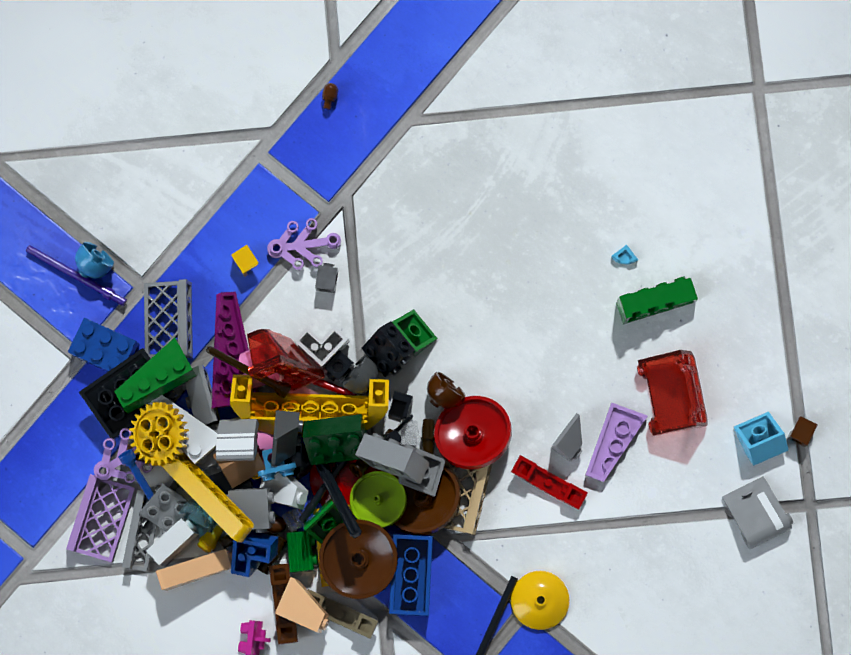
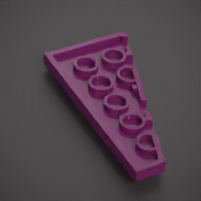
[211,292,258,409]

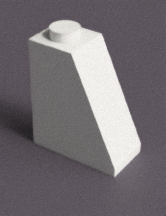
[259,460,309,510]

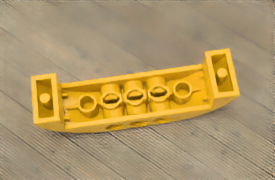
[230,374,389,438]

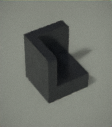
[388,391,413,420]

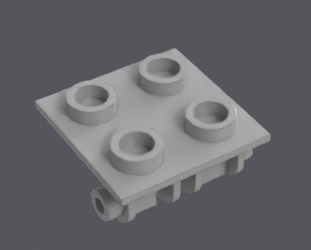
[139,483,194,532]

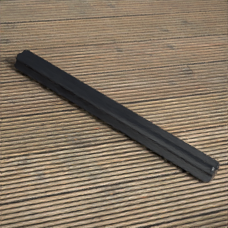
[315,463,362,538]

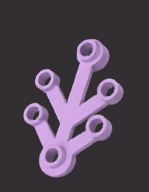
[267,218,341,270]
[94,428,153,483]

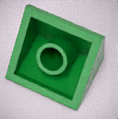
[392,309,438,357]
[303,498,343,544]

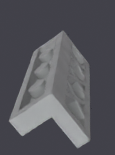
[122,490,157,572]

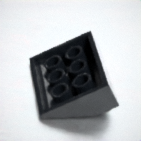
[79,348,177,440]

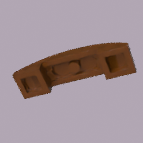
[269,563,298,644]

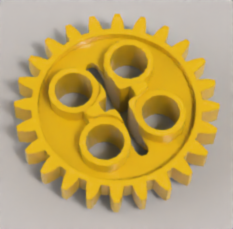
[129,402,189,466]

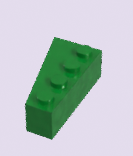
[616,276,698,324]
[114,337,196,414]

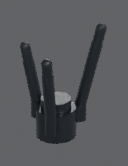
[383,414,416,448]

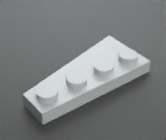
[145,395,217,465]

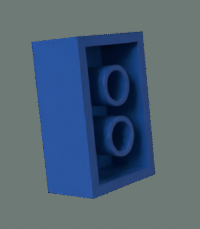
[68,318,140,372]

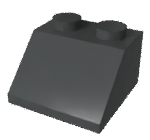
[271,410,303,466]

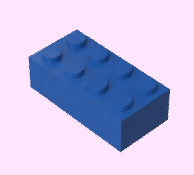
[389,534,433,616]

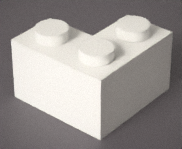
[294,326,349,370]

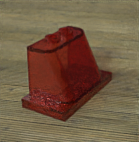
[247,329,325,391]

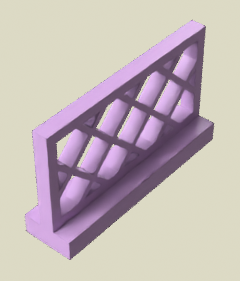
[66,474,135,562]

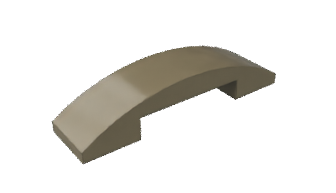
[308,589,379,639]

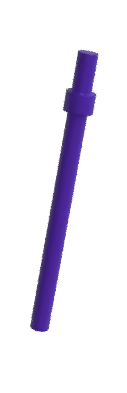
[26,245,127,306]

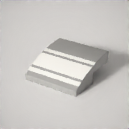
[216,419,259,461]

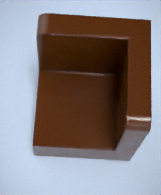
[787,416,818,447]

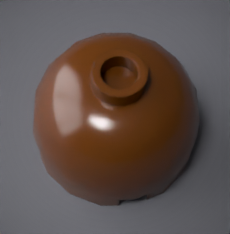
[427,372,466,409]

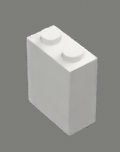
[146,519,199,567]

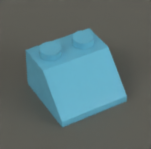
[734,412,789,466]

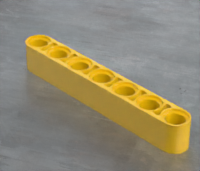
[160,439,254,543]

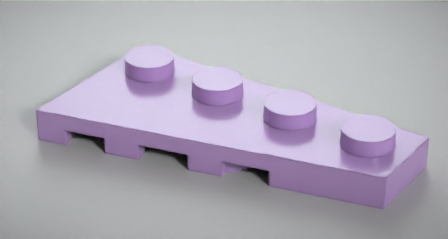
[585,402,648,482]

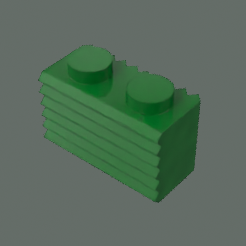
[287,531,318,573]

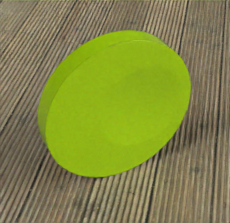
[350,471,407,528]

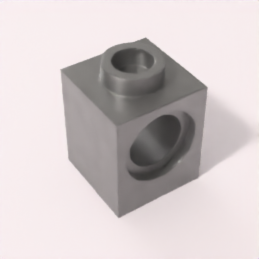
[315,263,338,293]

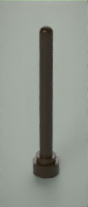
[206,346,291,398]

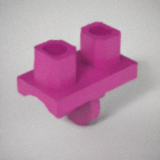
[238,620,271,655]

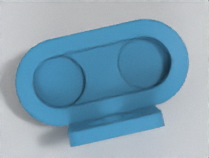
[257,449,297,481]

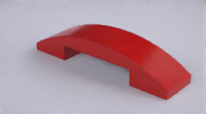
[511,455,588,510]

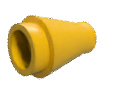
[197,524,224,554]

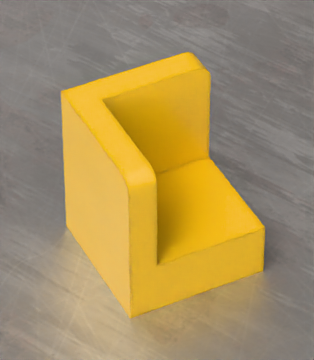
[231,245,259,276]

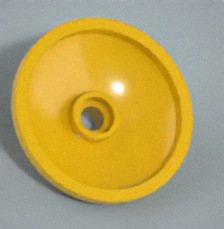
[511,571,569,630]

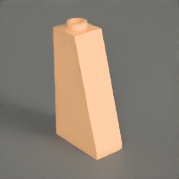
[156,549,232,591]

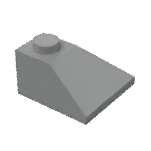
[551,413,582,462]
[399,448,446,497]

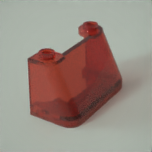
[637,350,708,436]

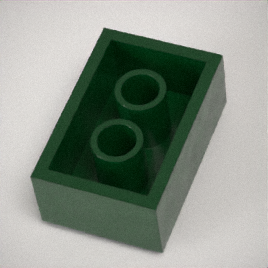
[303,414,367,465]

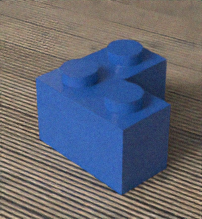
[231,531,279,577]

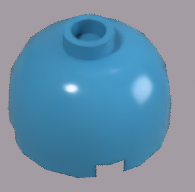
[75,242,114,278]

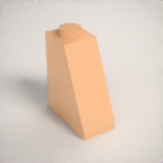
[275,577,329,633]

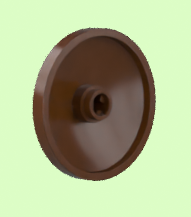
[392,465,461,535]
[319,520,398,599]

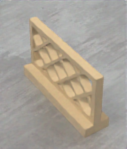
[444,461,493,536]

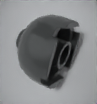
[342,355,378,395]

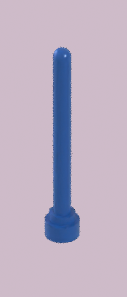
[118,449,154,500]

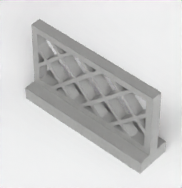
[144,279,193,358]

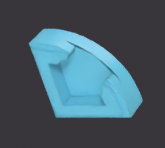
[611,245,638,265]

